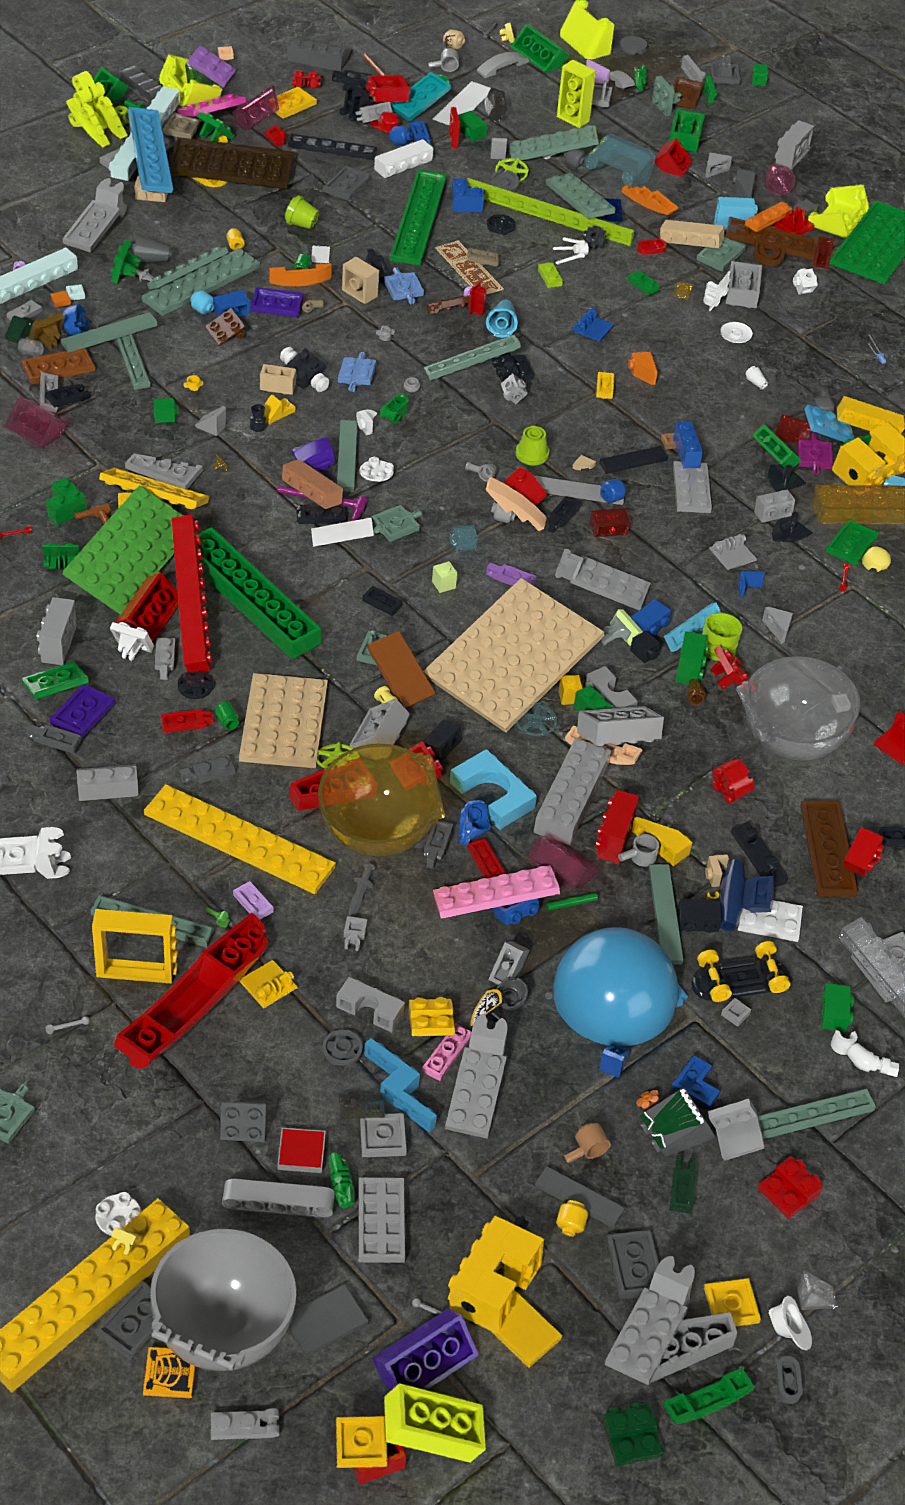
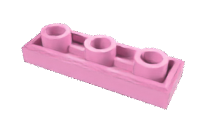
[422,1023,471,1081]

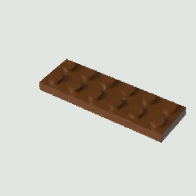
[800,801,858,897]

